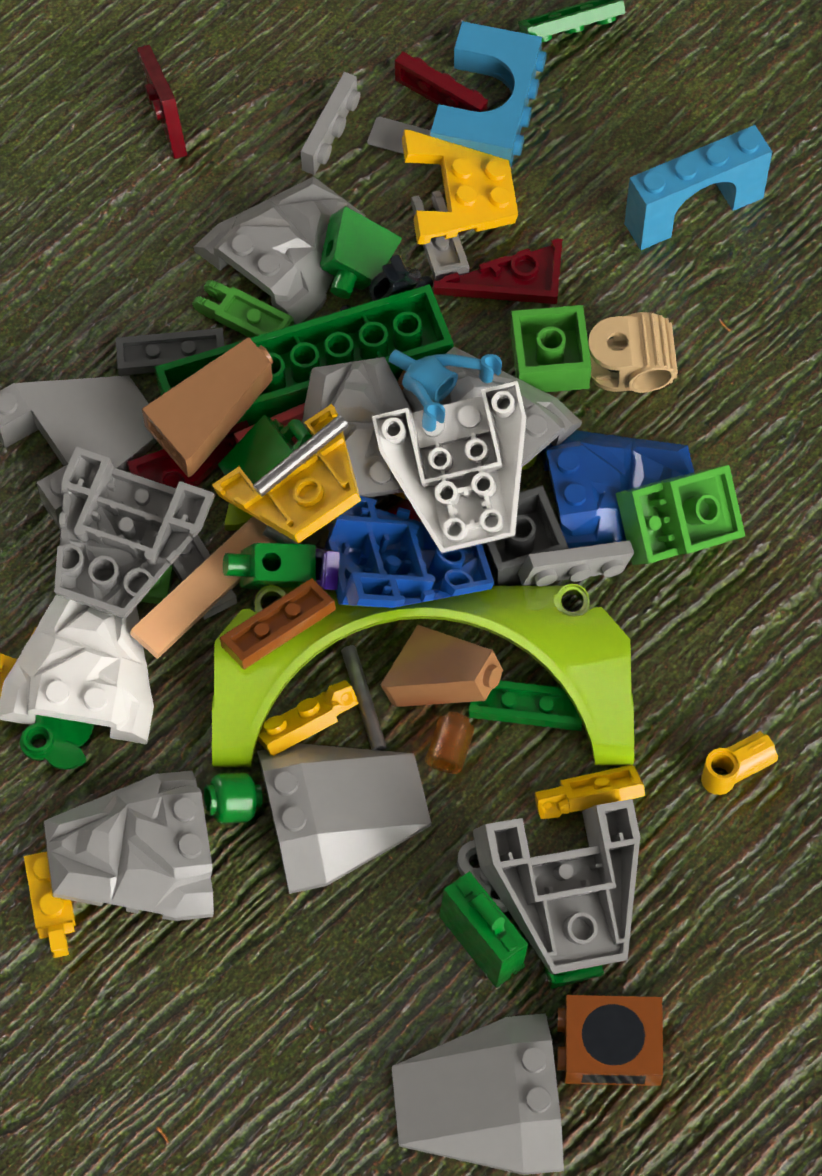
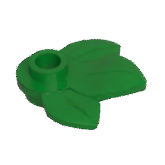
[20,715,94,770]

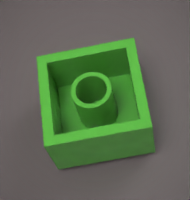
[510,305,592,392]

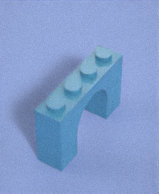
[430,21,547,168]
[624,125,772,250]

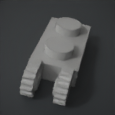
[411,190,469,281]

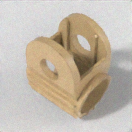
[588,312,678,393]

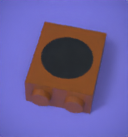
[557,995,663,1086]

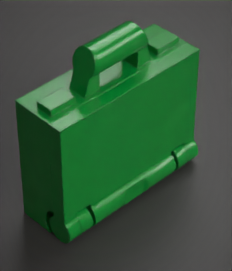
[218,414,312,485]
[439,871,528,988]

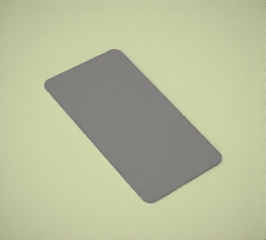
[367,117,431,154]

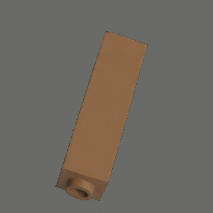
[142,337,273,478]

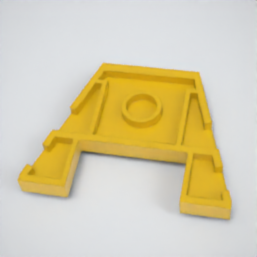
[402,129,518,244]
[212,404,361,543]

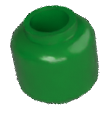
[204,772,263,824]

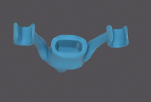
[389,349,502,432]

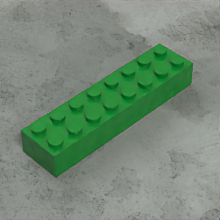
[155,284,454,427]

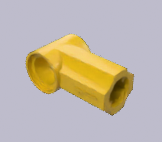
[701,731,778,795]

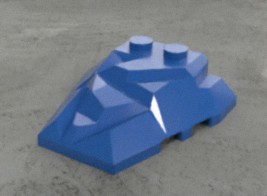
[541,430,694,549]
[325,496,494,608]

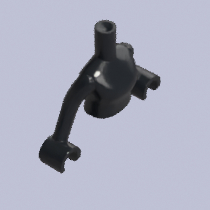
[340,255,433,311]

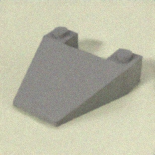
[0,375,157,529]
[473,799,640,975]

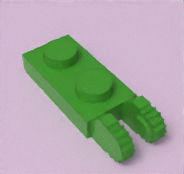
[192,280,294,338]

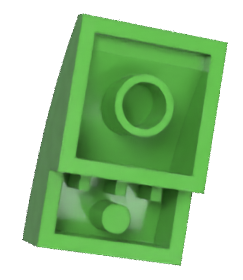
[616,465,745,565]

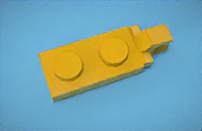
[258,680,359,756]
[535,765,645,819]
[24,851,76,958]

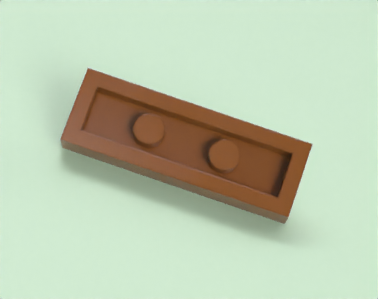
[220,578,336,670]

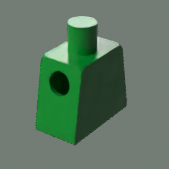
[320,206,402,299]
[222,543,316,590]

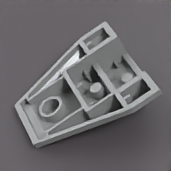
[257,743,431,894]
[392,1013,564,1175]

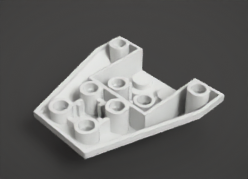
[372,381,527,553]

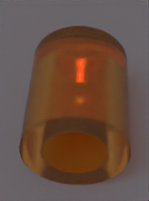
[425,712,475,774]

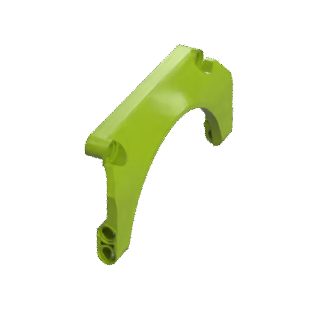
[212,583,634,767]

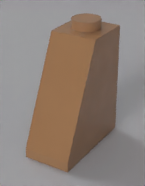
[380,625,503,707]

